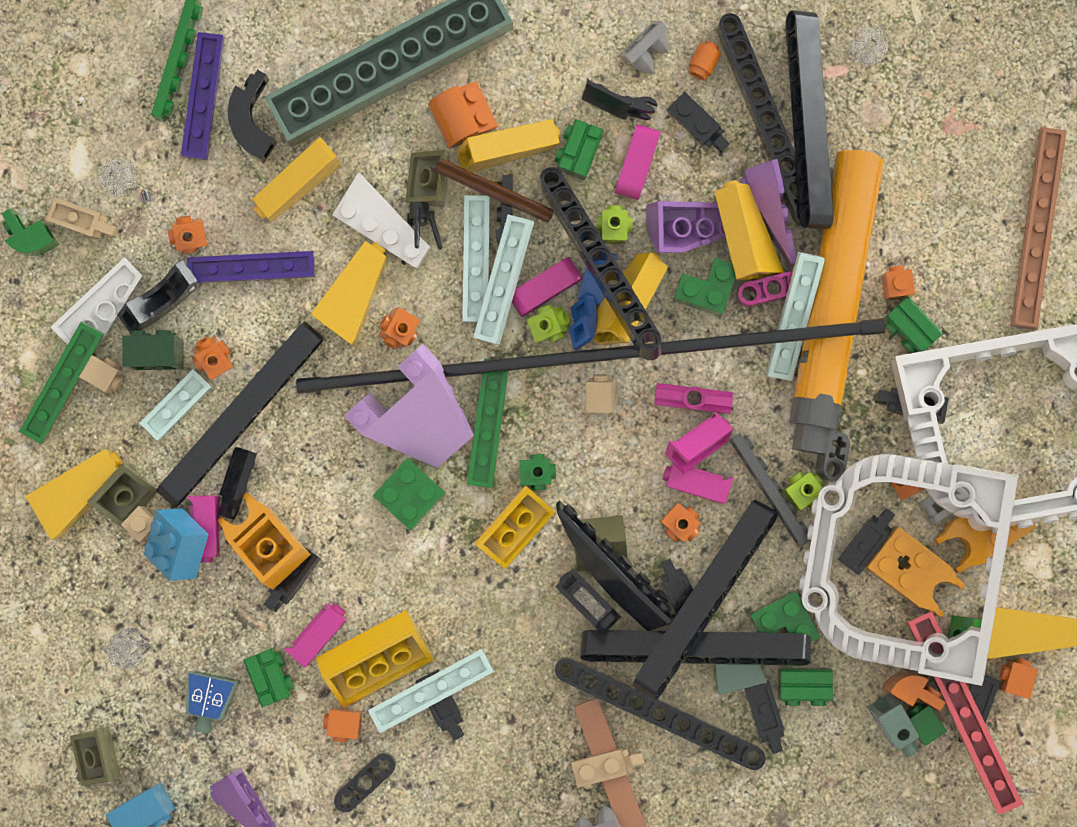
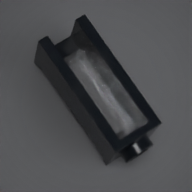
[555,569,621,635]

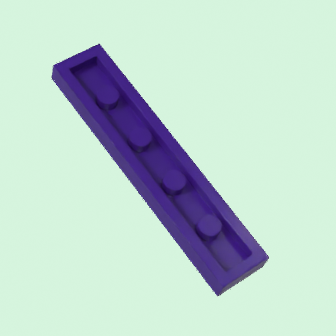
[181,32,225,160]
[187,251,315,283]

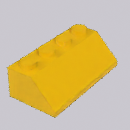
[316,610,434,708]

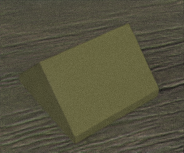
[405,150,450,207]
[87,464,157,528]
[575,515,627,571]
[70,726,121,786]

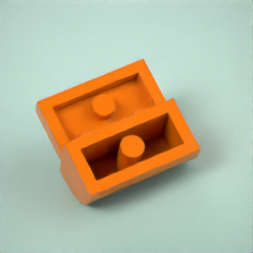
[428,81,498,149]
[882,672,946,711]

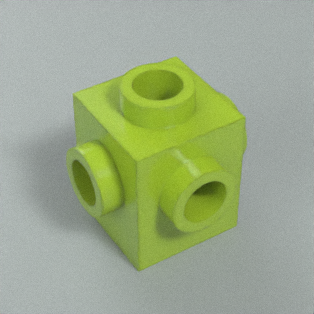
[597,205,633,244]
[526,304,570,343]
[782,471,824,511]

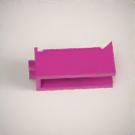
[665,412,733,474]
[662,462,734,504]
[186,495,220,563]
[283,603,348,667]

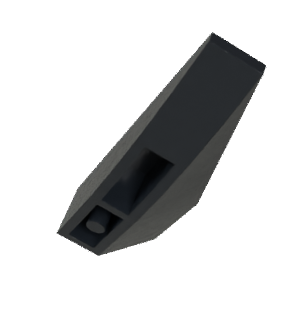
[556,500,672,631]

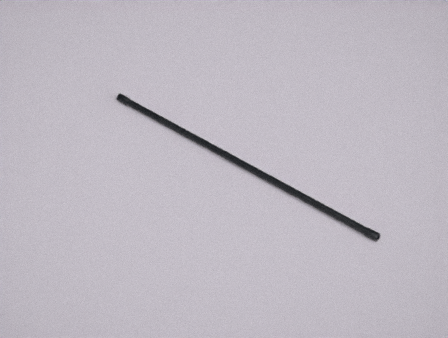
[296,318,886,394]

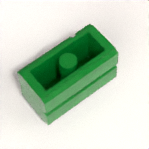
[554,119,604,180]
[884,296,943,354]
[243,647,295,708]
[778,668,833,706]

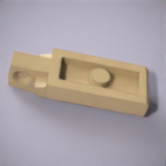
[45,197,119,239]
[571,748,645,788]

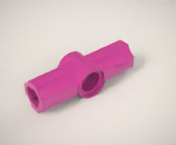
[654,383,733,414]

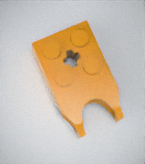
[217,492,311,590]
[933,497,1036,573]
[865,526,966,617]

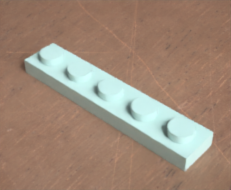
[462,195,490,323]
[473,214,534,345]
[766,252,825,381]
[368,649,494,733]

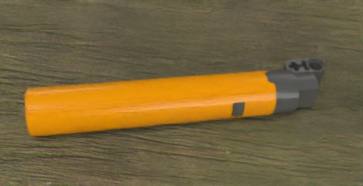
[789,150,884,481]

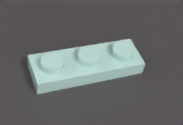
[139,369,213,441]

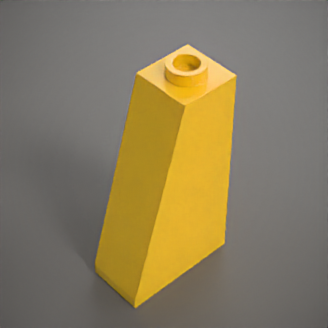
[456,119,560,173]
[252,137,342,222]
[714,180,784,280]
[311,241,388,347]
[592,252,668,345]
[26,449,123,540]
[988,607,1077,659]

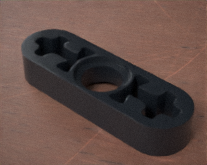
[334,752,396,812]

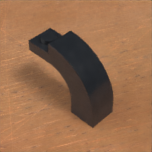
[228,69,277,164]
[117,260,197,333]

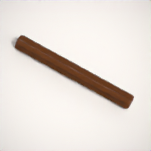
[435,159,554,222]

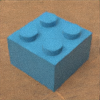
[144,508,208,581]
[106,782,176,827]

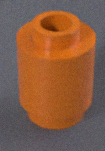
[688,41,722,81]

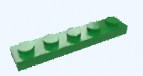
[151,0,203,122]
[19,321,104,444]
[467,359,508,488]

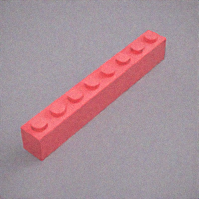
[906,611,1023,815]

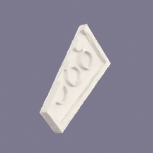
[332,172,431,269]
[51,257,143,353]

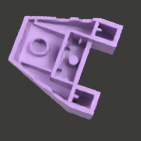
[344,344,474,468]

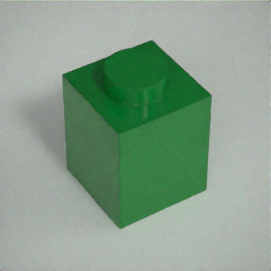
[907,703,947,746]

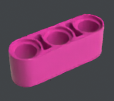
[615,124,661,201]
[512,257,583,317]
[736,271,793,307]

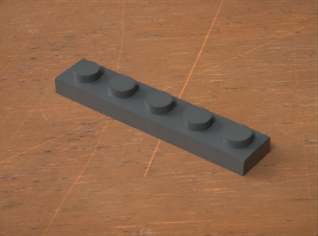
[729,433,810,547]

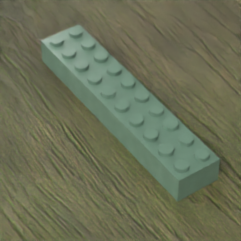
[264,0,513,147]

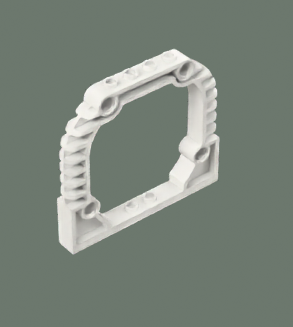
[891,324,1077,533]
[799,454,1019,686]

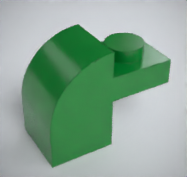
[1,209,59,256]

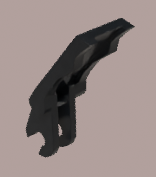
[582,78,658,120]

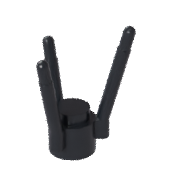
[401,202,443,265]

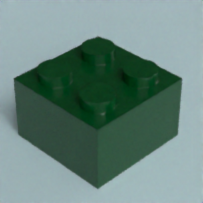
[122,330,184,371]

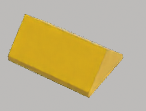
[474,485,555,569]

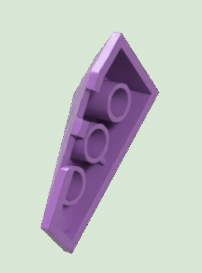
[740,159,796,267]
[646,201,726,253]
[210,767,276,827]

